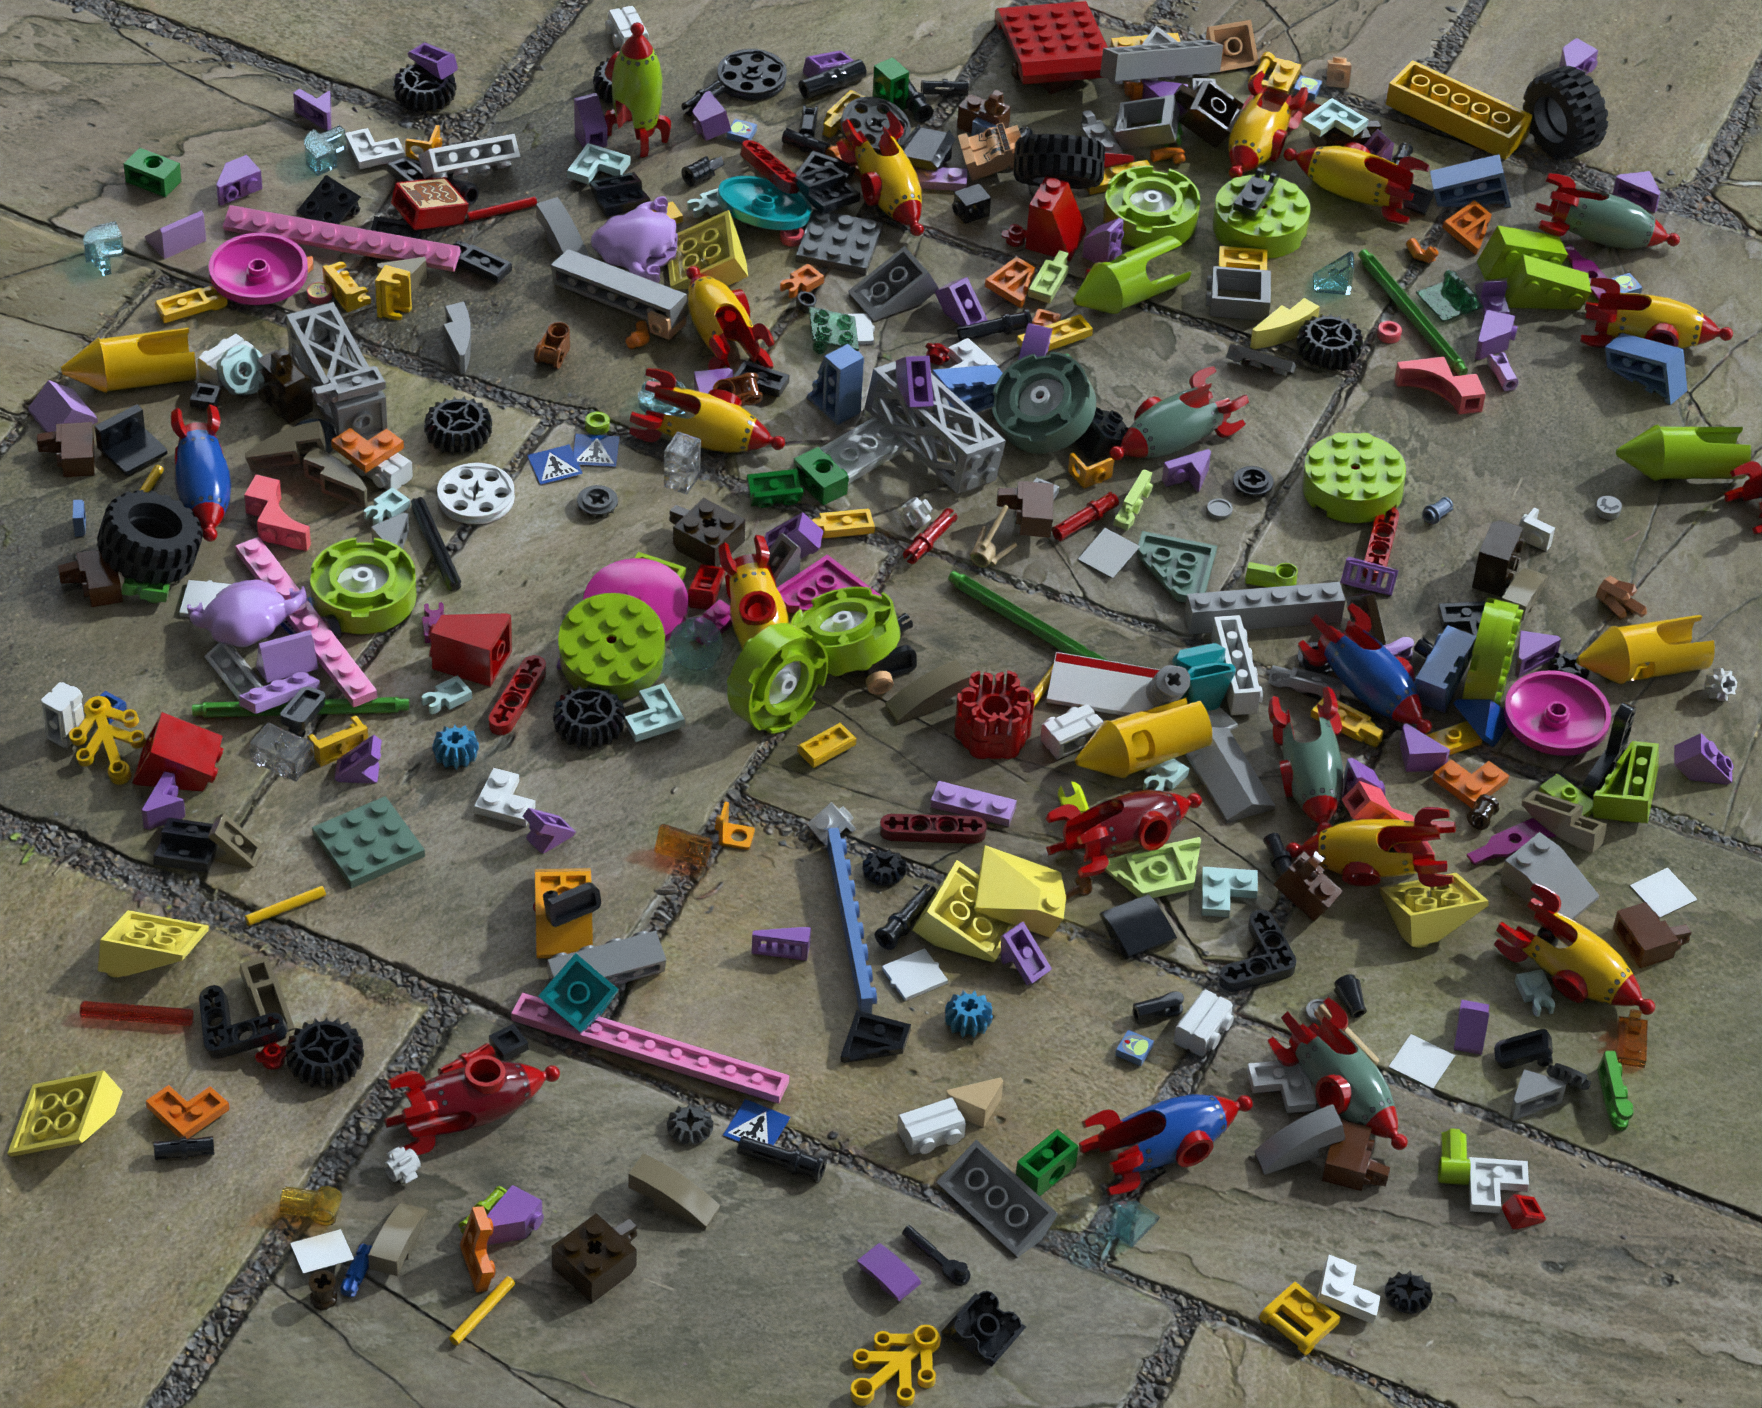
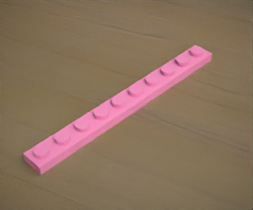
[223,205,461,272]
[235,537,378,708]
[511,993,789,1104]

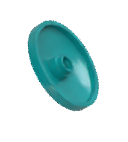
[716,176,812,230]

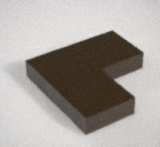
[1346,594,1386,645]

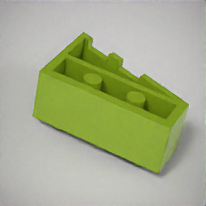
[1477,226,1568,280]
[1505,254,1592,309]
[1593,741,1659,824]

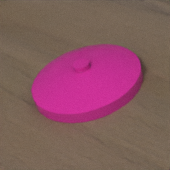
[209,232,308,305]
[583,558,688,642]
[1504,670,1611,756]

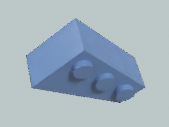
[1430,154,1511,207]
[1605,333,1688,405]
[806,344,864,425]
[933,365,1003,424]
[1414,625,1476,713]

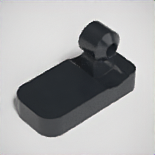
[865,645,917,678]
[280,687,325,740]
[543,882,601,927]
[1494,1029,1553,1069]

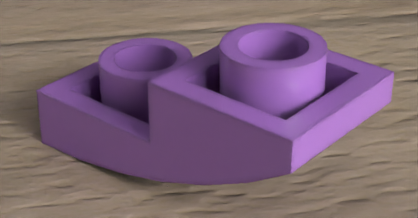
[1018,323,1053,360]
[857,1243,921,1301]

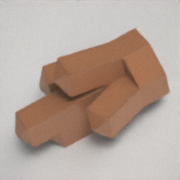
[1596,575,1647,620]

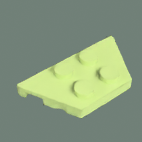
[1105,837,1201,898]

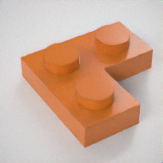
[331,428,404,473]
[1432,759,1509,809]
[146,1085,229,1139]
[460,1206,495,1292]

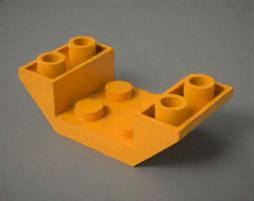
[535,868,593,959]

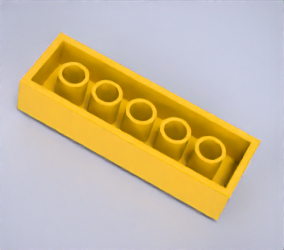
[1386,60,1533,160]

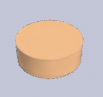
[866,671,894,695]

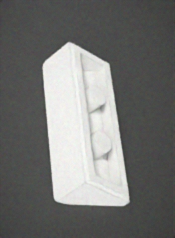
[204,642,265,700]

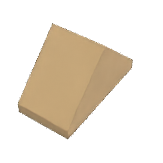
[946,1077,1003,1128]

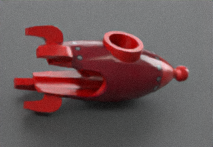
[1045,790,1202,878]
[384,1055,560,1155]

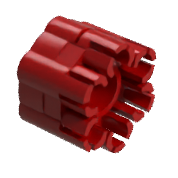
[954,671,1035,759]

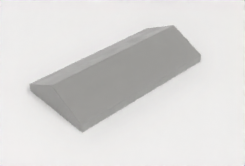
[1185,727,1275,823]
[937,1139,1058,1257]

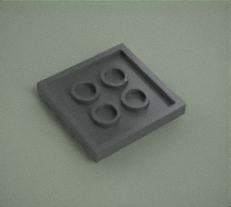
[796,209,883,275]

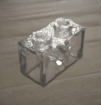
[664,431,701,495]
[249,723,315,782]

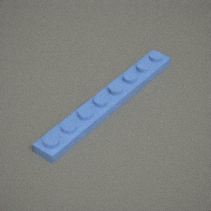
[827,828,877,1014]

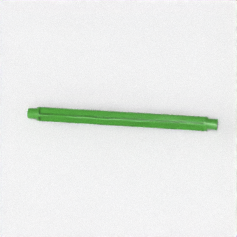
[1358,249,1468,376]
[948,571,1109,661]
[192,697,409,718]

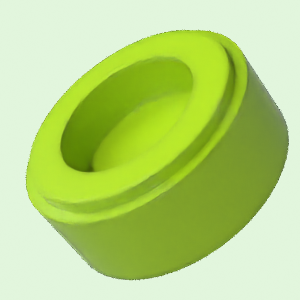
[585,412,610,435]

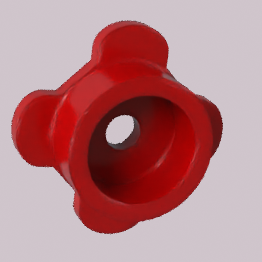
[1001,224,1027,247]
[925,343,950,365]
[255,1042,287,1070]

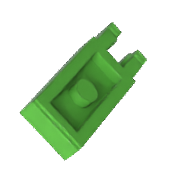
[1597,1051,1634,1131]

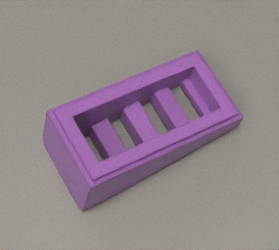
[408,42,458,79]
[803,50,854,77]
[1340,557,1399,596]
[752,927,811,960]

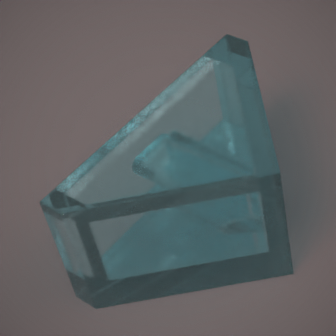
[1313,251,1354,295]
[1109,1201,1160,1247]

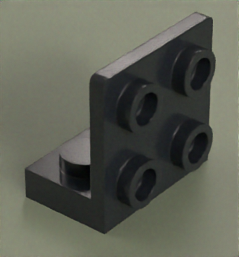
[94,404,168,475]
[1075,407,1129,462]

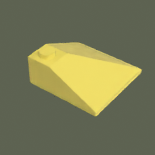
[668,210,748,290]
[974,845,1066,938]
[913,860,1015,962]
[1379,873,1489,948]
[98,910,209,977]
[7,1070,123,1157]

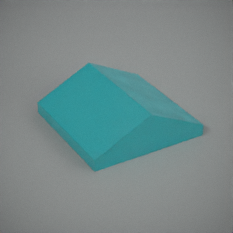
[538,953,619,1033]

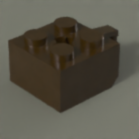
[1174,81,1244,148]
[1309,107,1381,148]
[256,348,313,424]
[669,498,745,567]
[1472,520,1525,597]
[551,1213,637,1303]

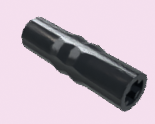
[798,59,867,99]

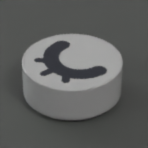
[1595,496,1622,520]

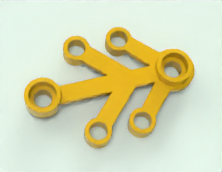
[69,696,146,785]
[850,1325,941,1406]

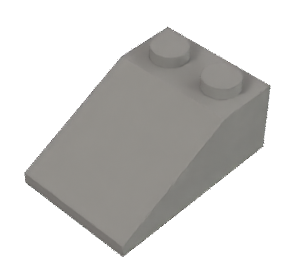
[848,246,939,321]
[1500,832,1599,920]

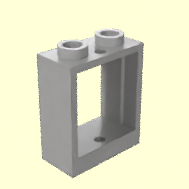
[1113,95,1180,150]
[1206,266,1271,321]

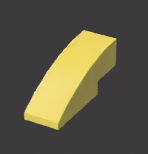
[1250,298,1320,349]

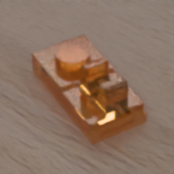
[654,824,713,867]
[1616,1009,1648,1068]

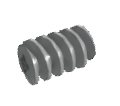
[1146,665,1191,707]

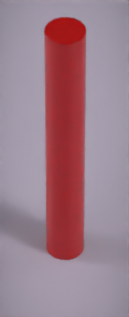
[466,196,537,222]

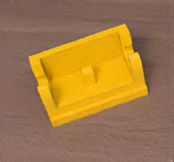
[322,262,371,313]
[375,265,412,320]
[306,715,368,767]

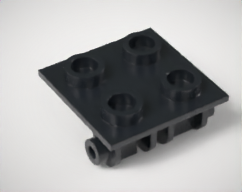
[297,175,361,225]

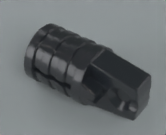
[681,156,725,187]

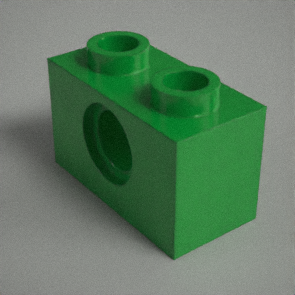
[872,57,909,114]
[123,148,182,198]
[793,447,849,506]
[1016,1129,1079,1197]

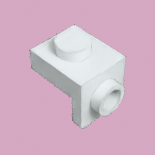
[1519,508,1555,552]
[807,802,856,845]

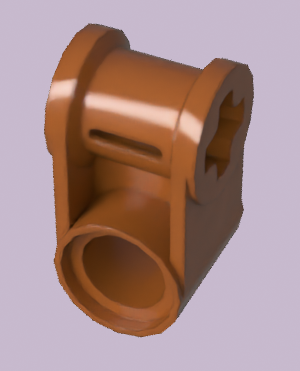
[534,322,570,369]
[713,373,763,406]

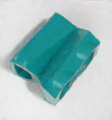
[1172,643,1236,711]

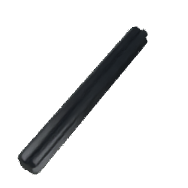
[411,497,461,591]

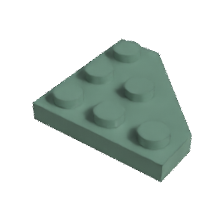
[1136,531,1217,603]

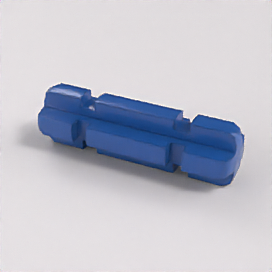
[340,1243,372,1298]

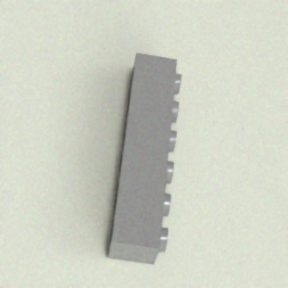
[1100,39,1223,84]
[551,249,689,329]
[1184,582,1345,634]

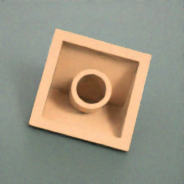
[1205,20,1259,73]

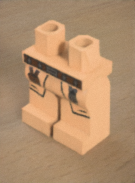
[958,122,1021,181]

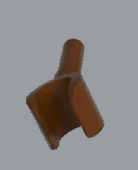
[1065,875,1092,900]

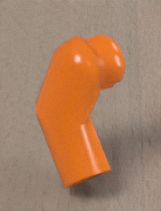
[1150,147,1186,164]
[1406,238,1438,263]
[625,321,650,349]

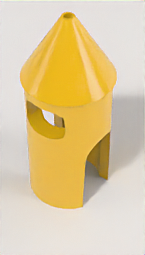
[61,327,196,393]
[1576,615,1715,684]
[1075,698,1212,778]

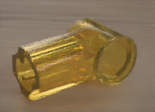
[279,1186,343,1226]

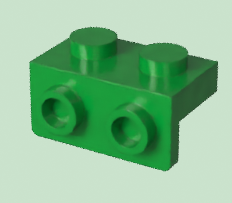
[746,469,803,508]

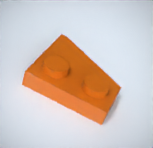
[1442,200,1492,255]
[985,256,1035,308]

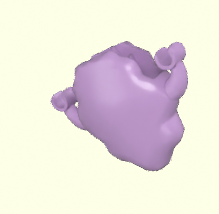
[591,196,678,283]
[187,579,308,647]

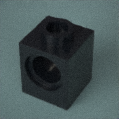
[952,184,991,224]

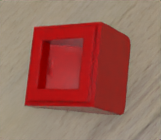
[1502,1194,1546,1229]

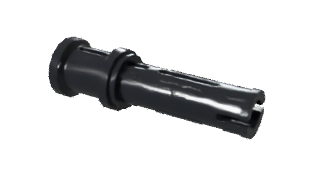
[906,79,934,123]
[957,308,1032,341]
[874,884,937,950]
[737,1135,827,1182]

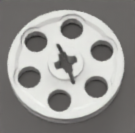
[437,463,515,524]

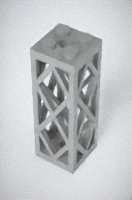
[286,302,388,440]
[865,356,1006,494]

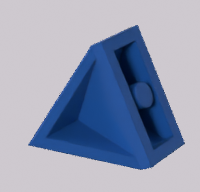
[1454,699,1508,747]

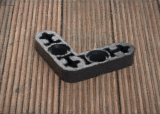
[1581,702,1636,798]
[1219,910,1297,992]
[199,985,288,1059]

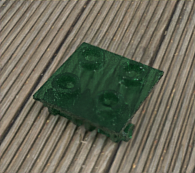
[1416,270,1483,322]
[809,306,859,354]

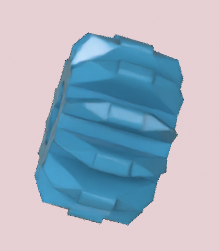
[432,724,479,770]
[945,990,993,1038]

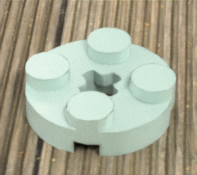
[216,345,263,396]

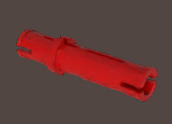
[1051,492,1119,541]
[903,508,958,564]

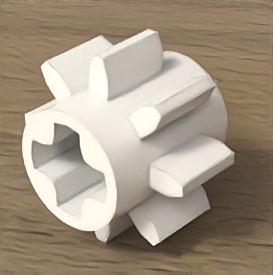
[900,497,933,529]
[1704,668,1737,701]
[384,1146,421,1184]

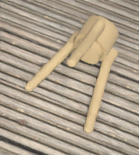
[970,505,1017,568]

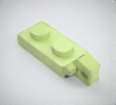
[1028,250,1069,304]
[1113,469,1153,531]

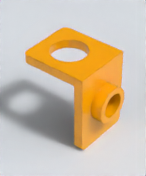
[405,125,442,161]
[1068,453,1114,489]
[715,802,755,850]

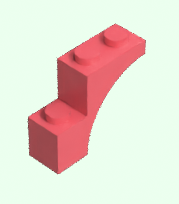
[1394,357,1486,415]
[244,475,311,551]
[1342,781,1435,855]

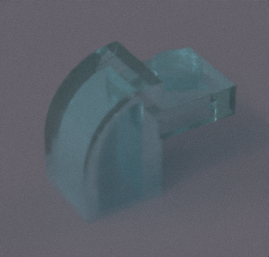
[304,125,346,176]
[83,221,124,276]

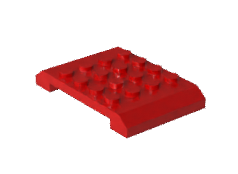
[995,1,1108,84]

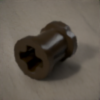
[1466,794,1500,830]
[309,1270,337,1310]

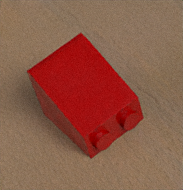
[1025,176,1087,262]
[428,613,512,687]
[132,712,224,792]

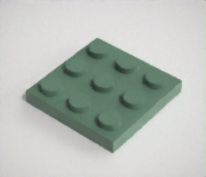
[312,796,425,889]

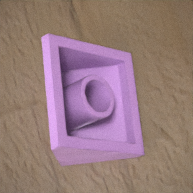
[144,210,206,259]
[28,380,98,433]
[256,630,319,683]

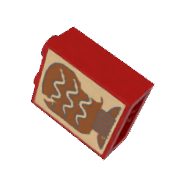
[391,177,469,230]

